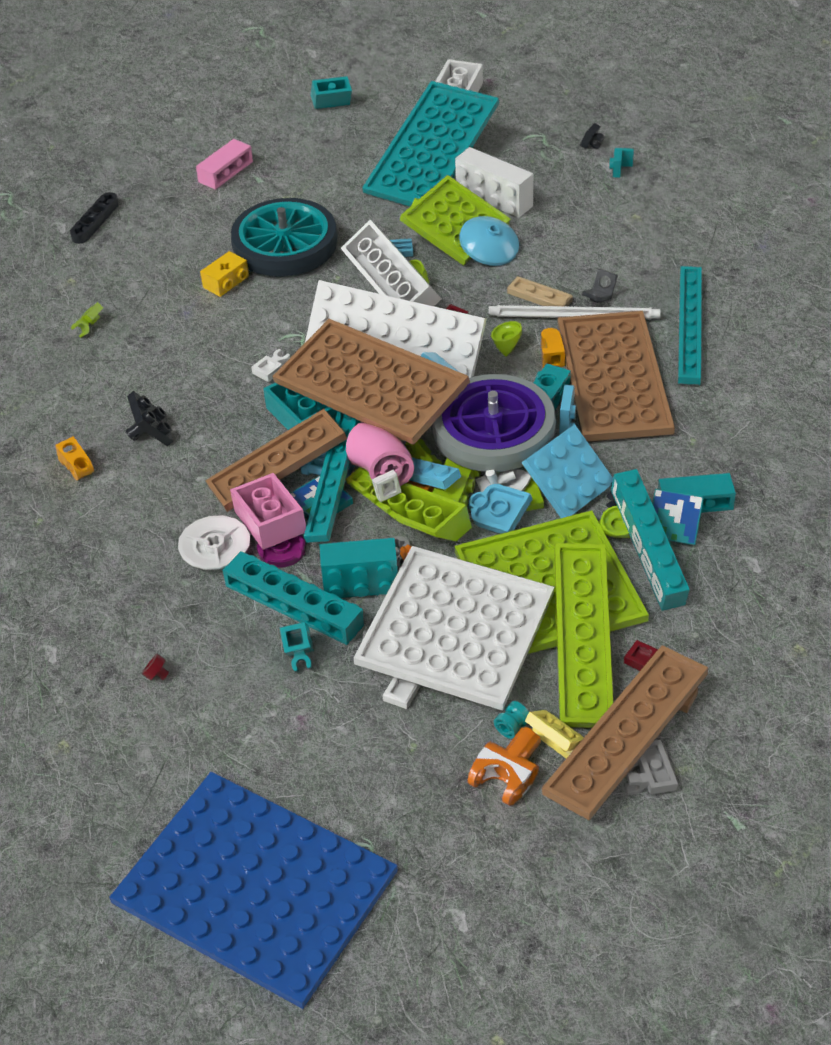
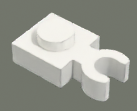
[252,349,290,382]

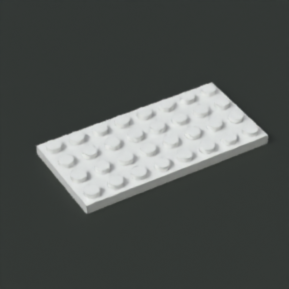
[305,280,487,378]

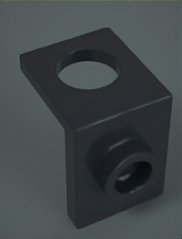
[582,269,618,303]

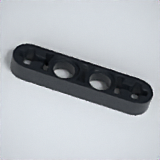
[70,192,119,244]

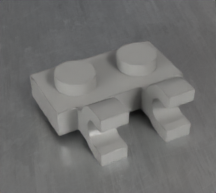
[625,740,678,796]

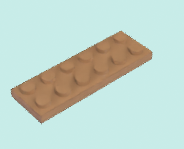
[205,409,347,512]

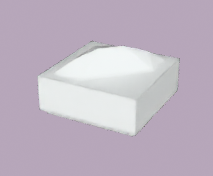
[372,470,402,502]

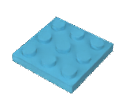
[521,424,613,518]

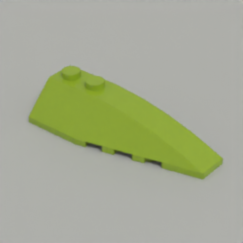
[346,467,472,541]

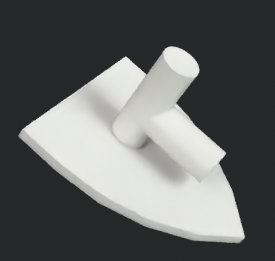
[475,469,532,492]

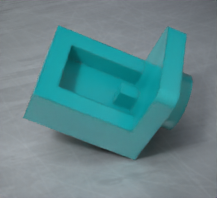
[609,148,634,178]

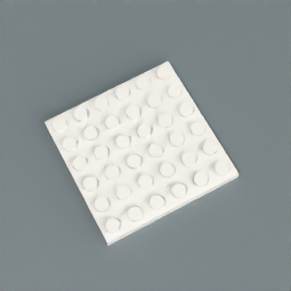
[354,546,554,711]

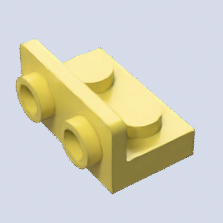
[525,710,584,758]

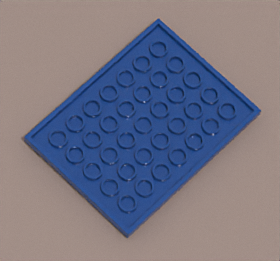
[109,772,398,1009]

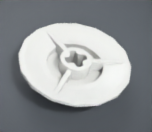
[178,515,250,570]

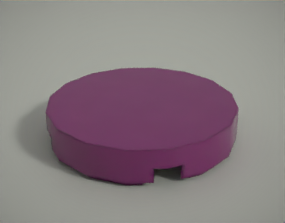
[257,534,306,568]

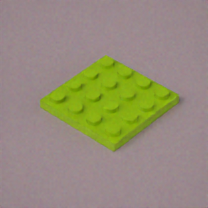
[399,175,511,266]

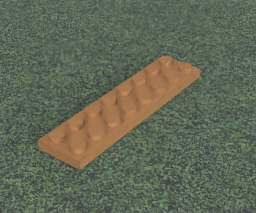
[542,645,708,820]

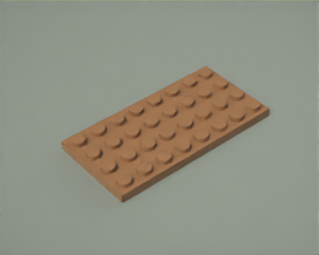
[557,311,675,441]
[272,319,470,445]

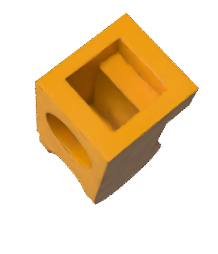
[541,328,565,368]
[55,436,94,480]

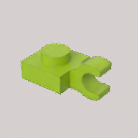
[71,302,103,338]

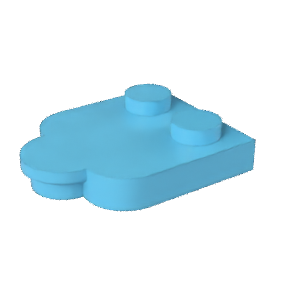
[559,385,576,435]
[469,484,532,534]

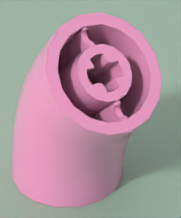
[346,423,414,486]

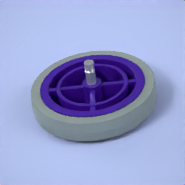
[432,374,556,472]

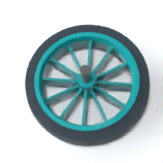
[231,198,338,276]

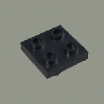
[125,391,174,446]

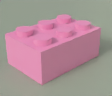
[230,473,306,550]

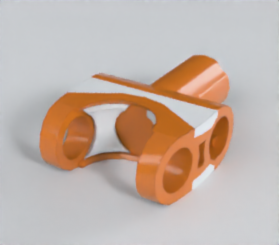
[468,727,541,806]

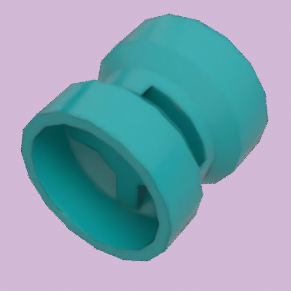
[493,701,529,739]

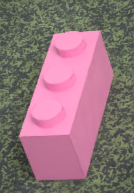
[196,139,253,190]

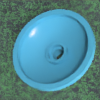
[459,216,519,266]

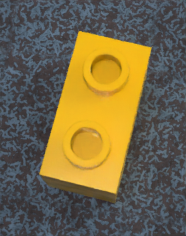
[200,251,249,297]

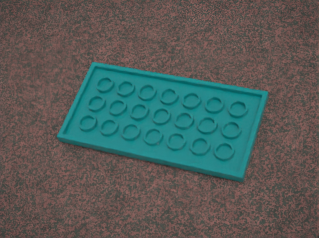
[362,81,500,206]

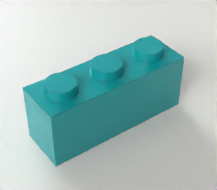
[658,473,736,513]

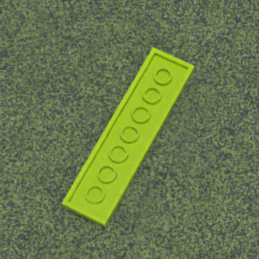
[554,543,613,728]

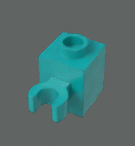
[280,622,314,672]

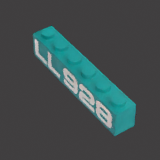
[611,469,690,611]

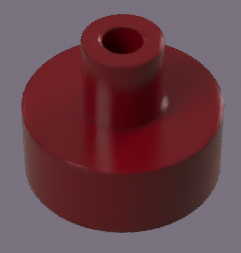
[141,653,169,680]

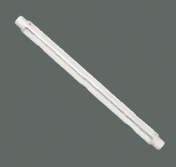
[489,305,660,320]

